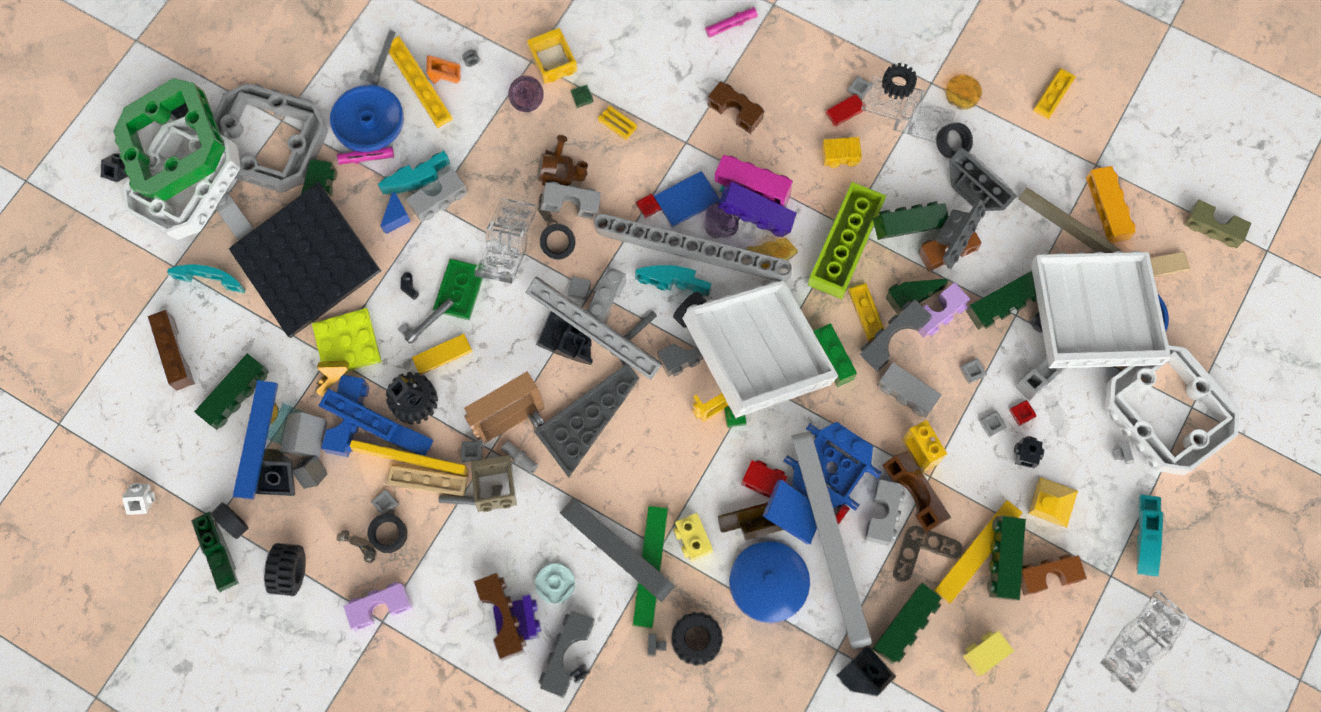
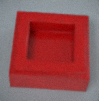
[636,193,661,219]
[1009,400,1037,426]

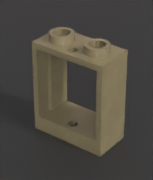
[471,455,517,512]

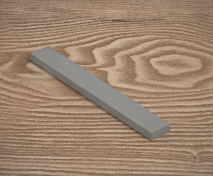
[525,276,663,380]

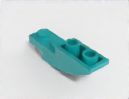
[378,151,450,194]
[635,265,712,296]
[1137,494,1163,577]

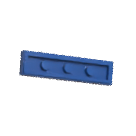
[319,388,398,442]

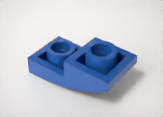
[389,424,434,456]

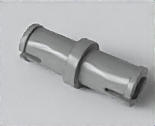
[501,440,538,474]

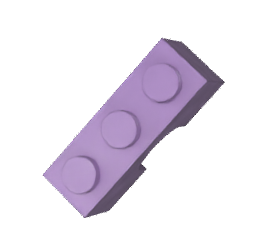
[918,283,970,338]
[344,582,413,631]

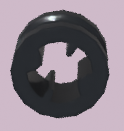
[570,664,590,683]

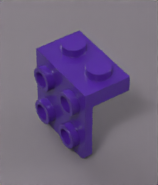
[493,595,542,641]

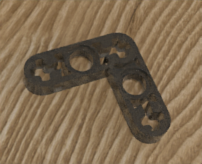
[893,526,963,582]

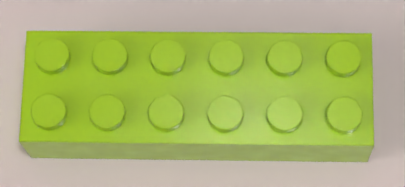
[807,182,887,300]

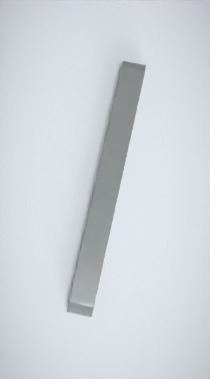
[594,214,792,282]
[791,430,872,650]

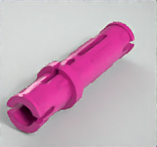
[705,6,758,38]
[337,146,394,165]

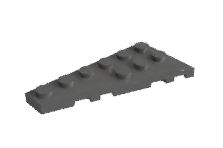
[534,364,639,478]

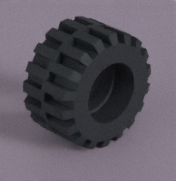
[386,372,438,425]
[264,543,306,596]
[671,611,723,666]

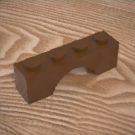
[147,310,195,391]
[883,451,951,532]
[474,573,527,661]

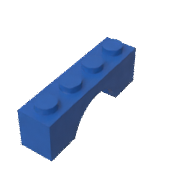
[321,375,369,457]

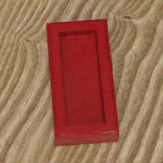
[826,94,866,127]

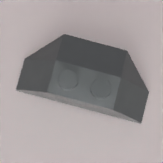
[949,147,1017,211]

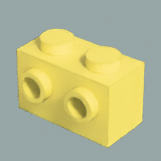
[673,513,713,562]
[962,630,1014,677]

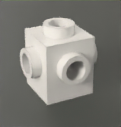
[122,483,155,514]

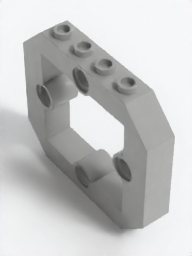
[213,83,328,193]

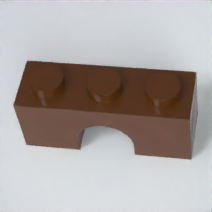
[707,81,765,134]

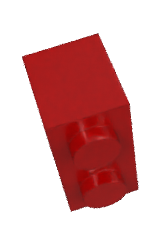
[741,460,788,498]

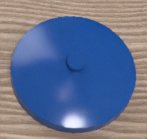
[330,85,404,152]
[729,541,810,623]

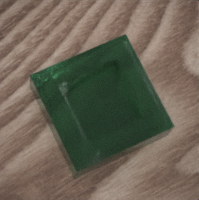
[570,85,594,108]

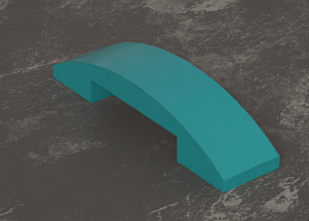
[167,264,246,294]

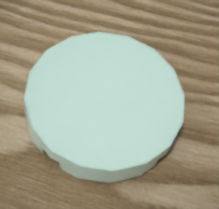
[535,563,575,604]

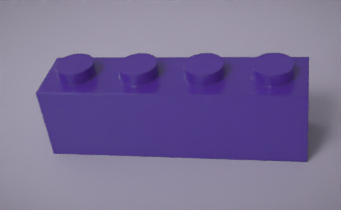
[718,182,797,237]

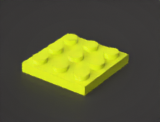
[312,308,382,376]

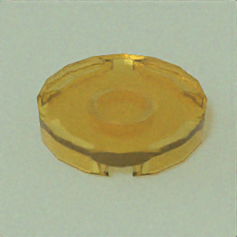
[945,75,982,110]

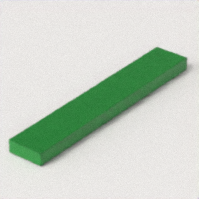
[633,506,668,629]

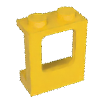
[692,393,730,422]

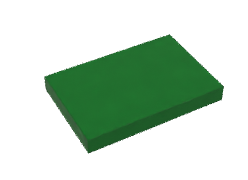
[433,259,486,321]

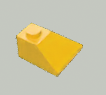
[1028,477,1078,528]

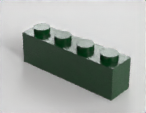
[301,159,337,197]
[872,201,948,240]
[966,271,1037,330]
[194,353,269,430]
[987,516,1026,600]
[872,582,942,665]

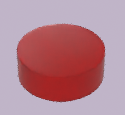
[835,505,850,524]

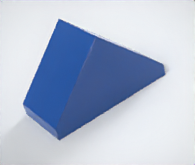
[380,192,411,234]

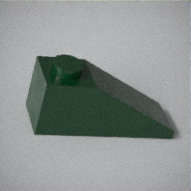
[886,279,949,316]

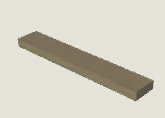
[1018,187,1121,253]

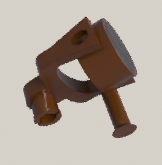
[537,135,588,186]

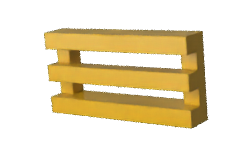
[598,105,638,141]

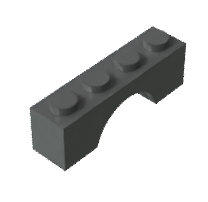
[860,300,932,372]
[657,343,704,377]
[538,610,595,698]

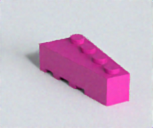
[715,154,793,207]

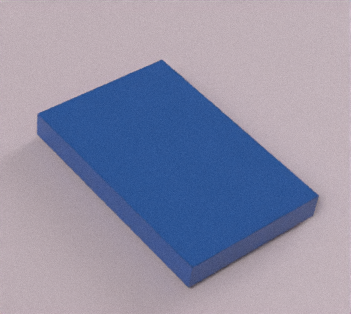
[654,171,720,228]
[763,480,817,545]

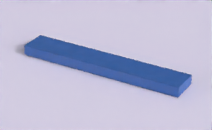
[233,380,279,500]

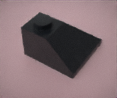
[256,449,295,496]
[836,646,896,696]

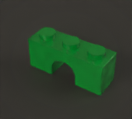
[813,323,857,387]

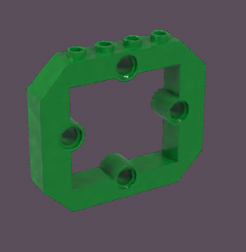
[113,78,225,201]

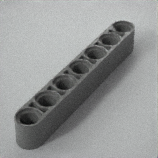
[560,498,675,602]

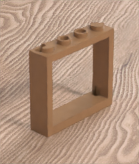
[464,371,545,444]

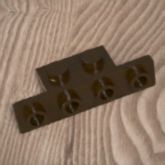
[718,502,783,540]

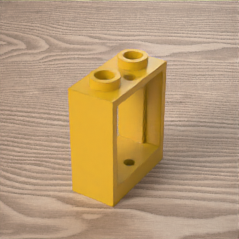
[527,27,577,84]
[902,420,948,473]

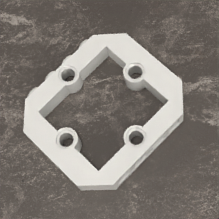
[123,117,240,240]
[1104,345,1239,475]

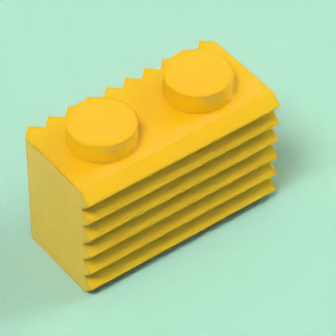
[821,136,862,168]

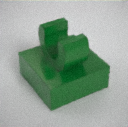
[724,407,746,428]

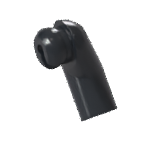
[400,272,419,300]

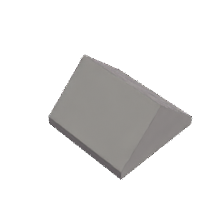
[280,412,327,458]

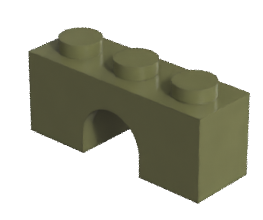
[1184,200,1252,249]

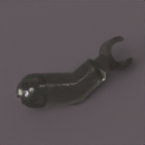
[538,194,558,227]
[336,530,376,563]

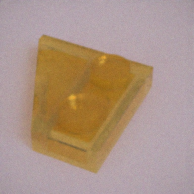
[746,237,798,269]

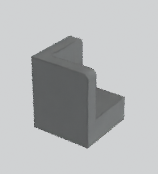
[293,456,327,489]

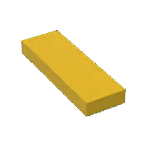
[1033,68,1076,120]
[848,283,885,341]
[412,334,473,375]

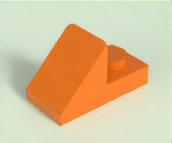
[427,55,461,84]

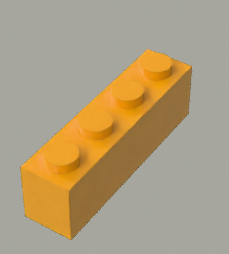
[1086,166,1136,243]

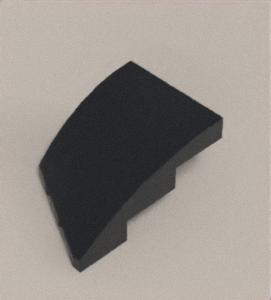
[536,311,593,365]

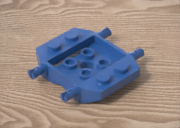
[783,422,882,511]

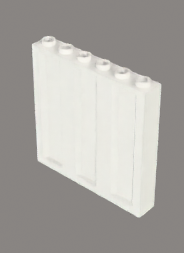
[1031,251,1171,368]
[683,280,838,418]

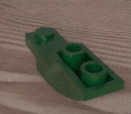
[191,511,239,592]

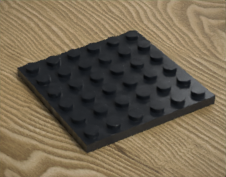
[228,182,382,338]

